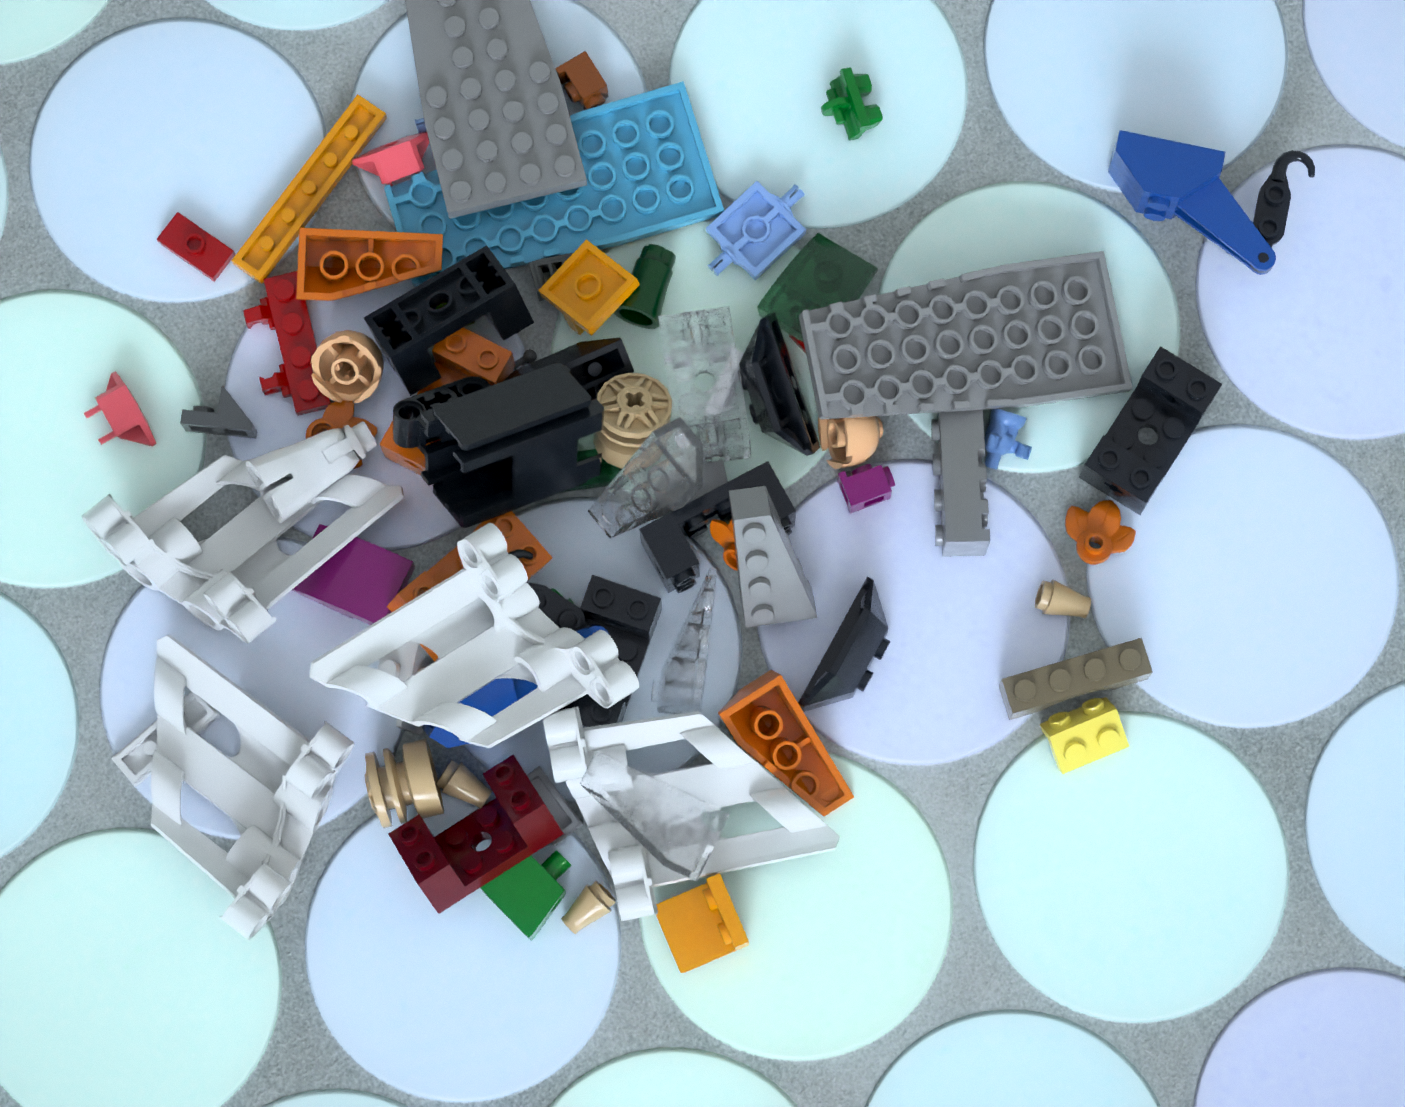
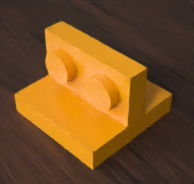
[538,239,640,336]

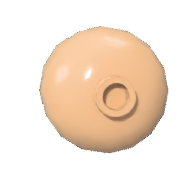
[311,330,384,403]
[818,416,883,469]

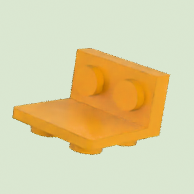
[656,873,749,973]

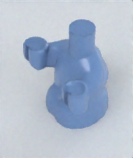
[984,409,1032,470]

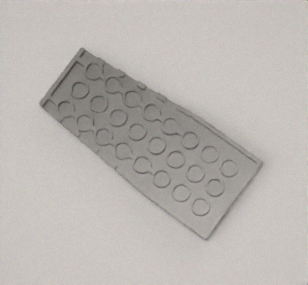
[405,0,587,219]
[799,251,1133,420]

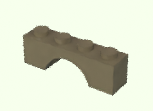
[999,638,1153,720]

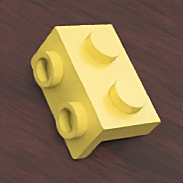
[1040,697,1129,774]

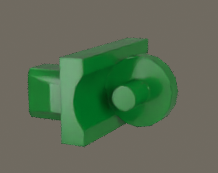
[820,67,883,141]

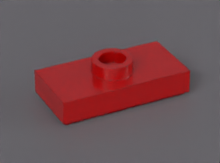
[156,212,236,282]

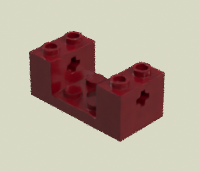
[388,754,564,914]

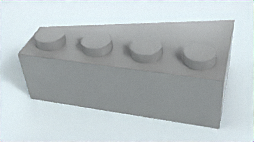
[931,410,990,557]
[729,486,818,628]

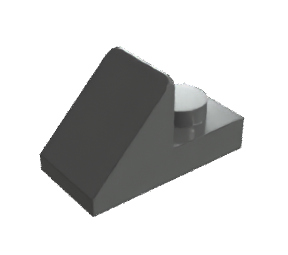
[180,386,257,439]

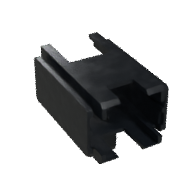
[393,362,604,528]

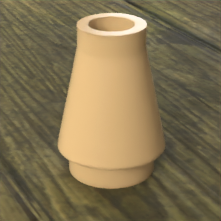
[1035,579,1091,619]
[436,760,492,808]
[561,880,616,934]

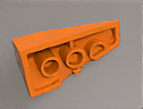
[296,228,443,301]
[718,669,854,816]

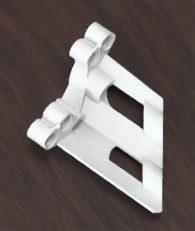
[81,455,404,644]
[309,523,639,749]
[151,634,355,940]
[542,706,840,921]

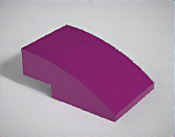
[291,524,415,625]

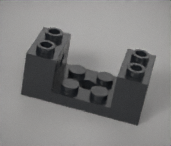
[364,245,534,396]
[1079,346,1222,515]
[639,461,796,593]
[560,575,662,728]

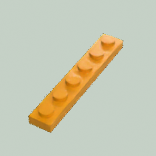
[231,94,387,284]

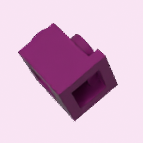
[837,464,895,514]

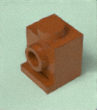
[555,51,609,110]

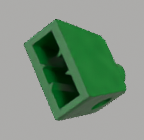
[480,850,571,941]

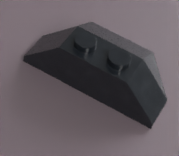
[738,312,820,456]
[502,337,634,401]
[798,576,891,712]

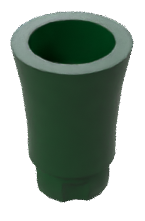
[614,244,676,329]

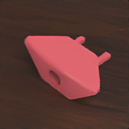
[352,131,429,186]
[84,371,156,447]

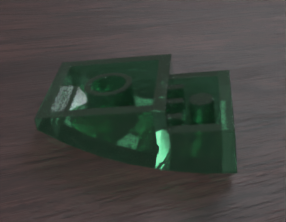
[757,233,878,343]

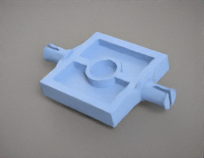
[706,181,806,281]

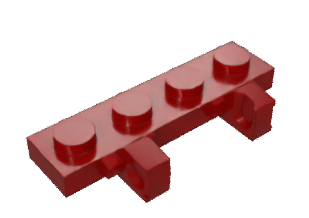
[243,270,331,416]

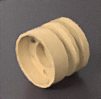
[593,373,672,470]
[364,739,444,829]

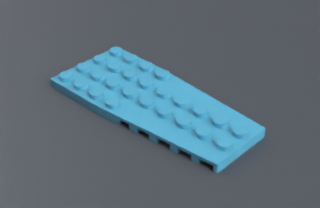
[384,81,724,287]

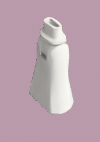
[246,421,377,523]

